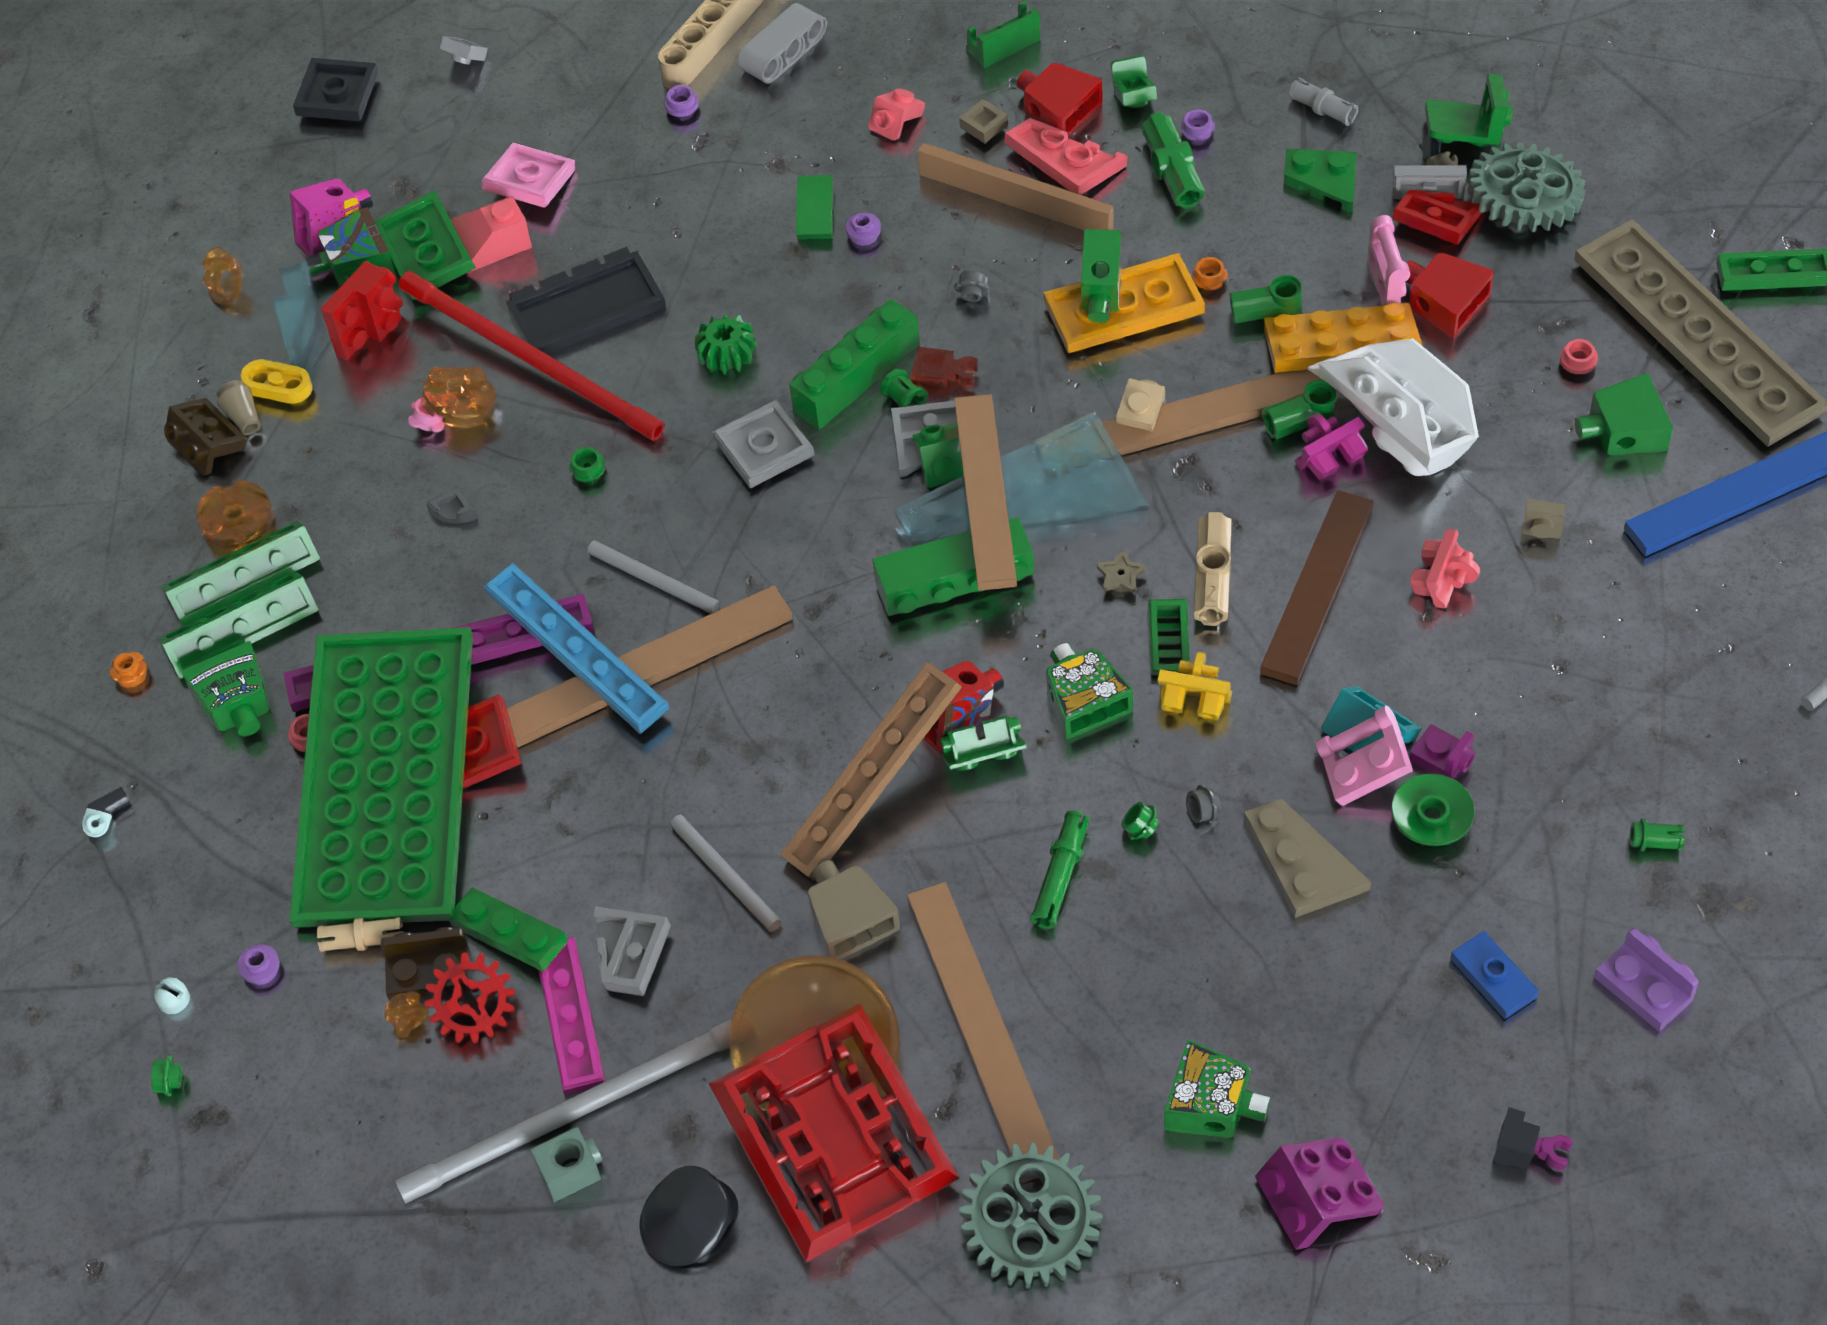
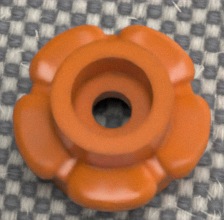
[1192,257,1228,290]
[109,652,147,688]

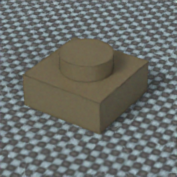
[959,99,1008,144]
[1522,499,1566,539]

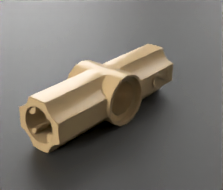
[1194,512,1232,626]

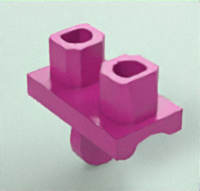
[1295,413,1368,481]

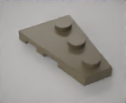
[1244,798,1371,918]

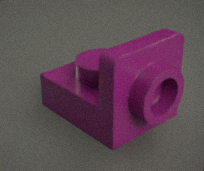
[1409,724,1476,779]

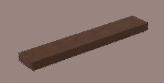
[1260,490,1374,685]

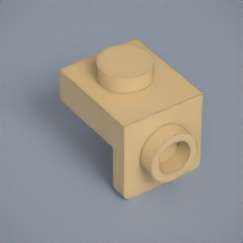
[1116,378,1166,432]

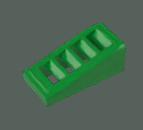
[1147,599,1190,676]

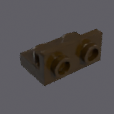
[164,398,247,476]
[381,927,471,1002]

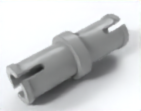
[1289,78,1358,126]

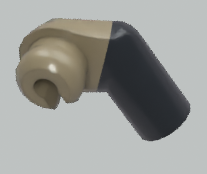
[1422,133,1458,165]

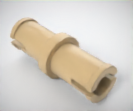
[317,917,404,952]

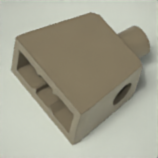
[807,860,901,964]

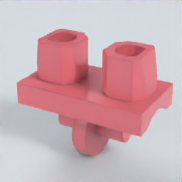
[1410,529,1480,608]

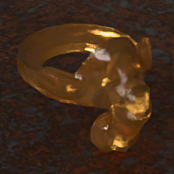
[202,247,242,304]

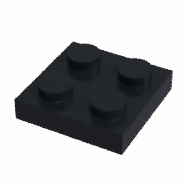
[293,58,378,121]

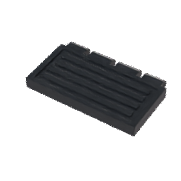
[506,247,666,354]

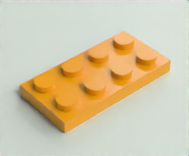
[1043,253,1205,354]
[1264,303,1423,373]

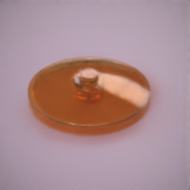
[729,955,900,1112]

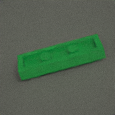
[1716,248,1827,291]
[449,887,568,972]

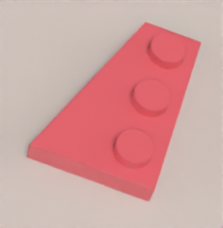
[1004,118,1128,195]

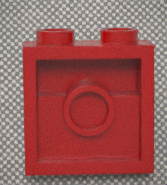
[320,261,403,361]

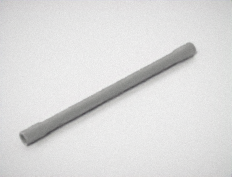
[395,1013,754,1204]

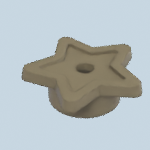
[1097,551,1147,593]

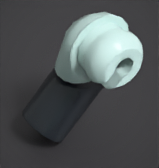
[82,787,131,837]

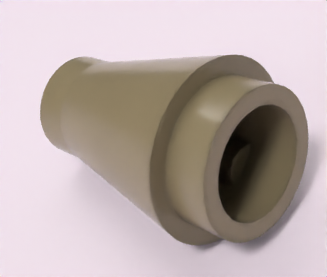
[217,380,262,435]

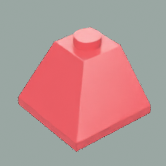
[451,196,532,273]

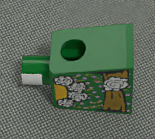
[1046,643,1133,741]
[1164,1040,1271,1138]

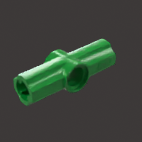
[1142,112,1204,209]

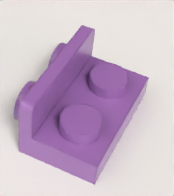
[1594,927,1699,1032]

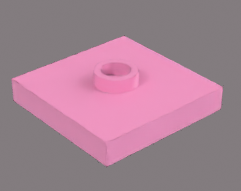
[482,143,575,208]

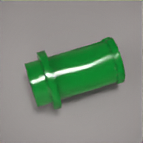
[1629,818,1685,851]

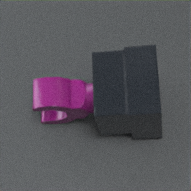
[1493,1107,1573,1171]

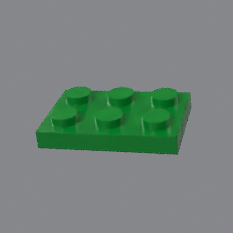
[374,190,476,300]

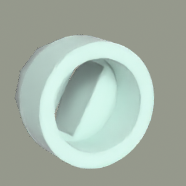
[154,977,190,1014]

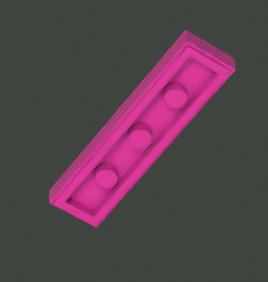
[539,937,605,1097]

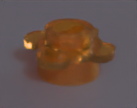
[385,991,428,1038]

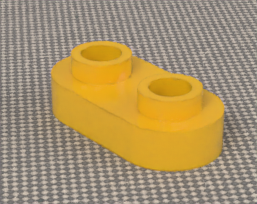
[241,359,313,404]

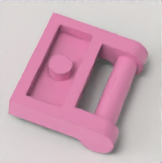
[1367,215,1411,306]
[1315,705,1413,806]

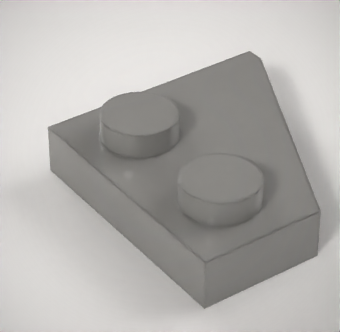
[891,400,957,477]
[594,906,671,996]

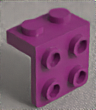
[1255,1137,1384,1249]

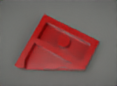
[1392,190,1483,245]

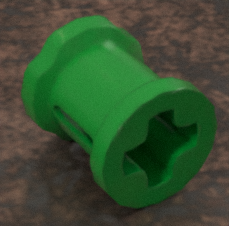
[880,368,928,407]

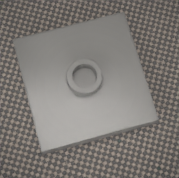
[713,399,814,488]

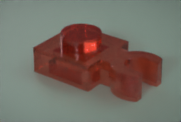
[911,347,978,388]

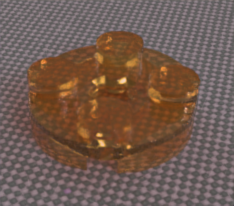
[421,367,496,428]
[196,480,274,550]

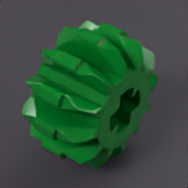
[694,313,757,375]

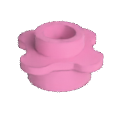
[408,397,447,432]

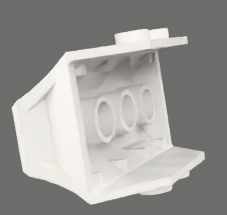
[1307,338,1479,476]

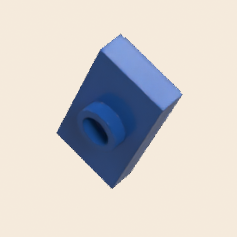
[1450,931,1539,1019]

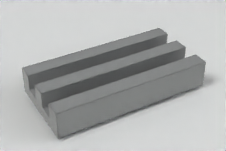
[1392,165,1467,199]

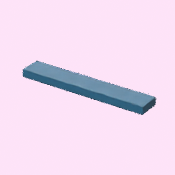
[484,562,669,734]

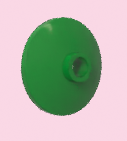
[1392,774,1475,846]

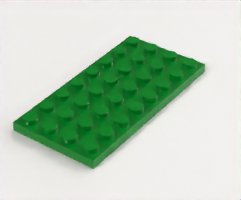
[289,627,473,928]

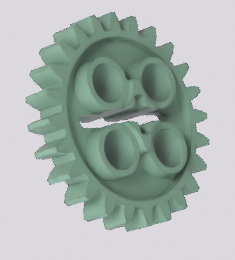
[1467,142,1586,232]
[959,1142,1102,1288]

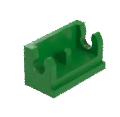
[966,1,1041,69]

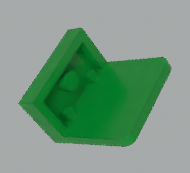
[1425,73,1513,147]

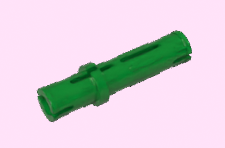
[1030,810,1090,929]

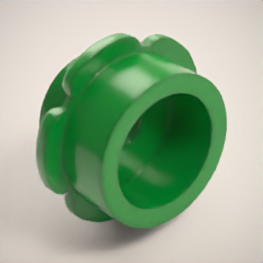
[569,447,605,482]
[1121,802,1159,840]
[151,1055,182,1097]

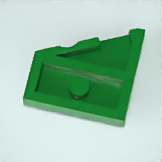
[1284,148,1357,212]

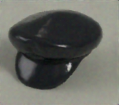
[639,1166,738,1266]

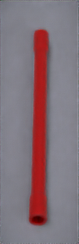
[399,271,665,441]

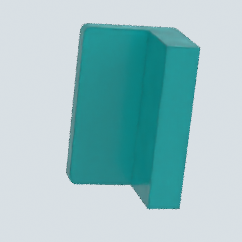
[1321,686,1422,752]

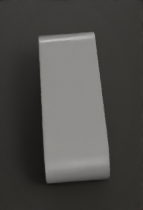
[738,3,827,84]

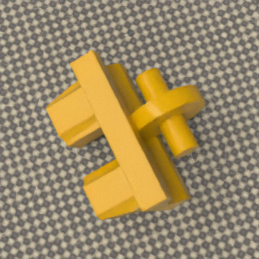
[1158,652,1232,721]

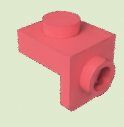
[868,89,926,141]

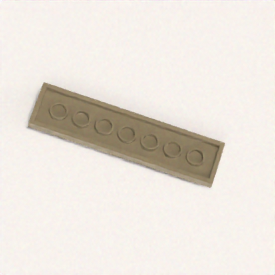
[1574,219,1827,447]

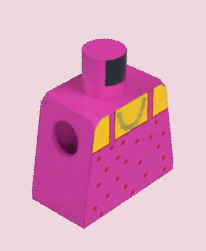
[290,178,373,256]

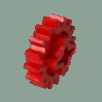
[424,953,516,1044]

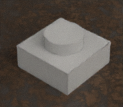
[440,36,488,65]

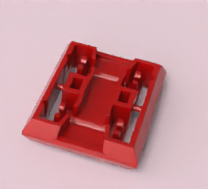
[709,1004,960,1263]

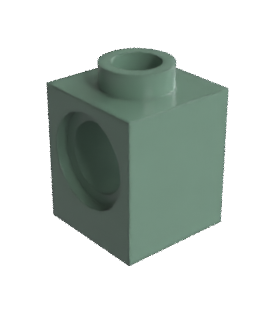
[530,1127,603,1202]

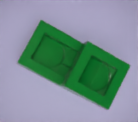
[796,175,834,240]

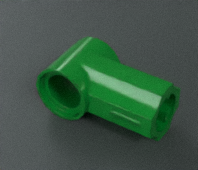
[1229,275,1303,324]
[1262,380,1337,439]

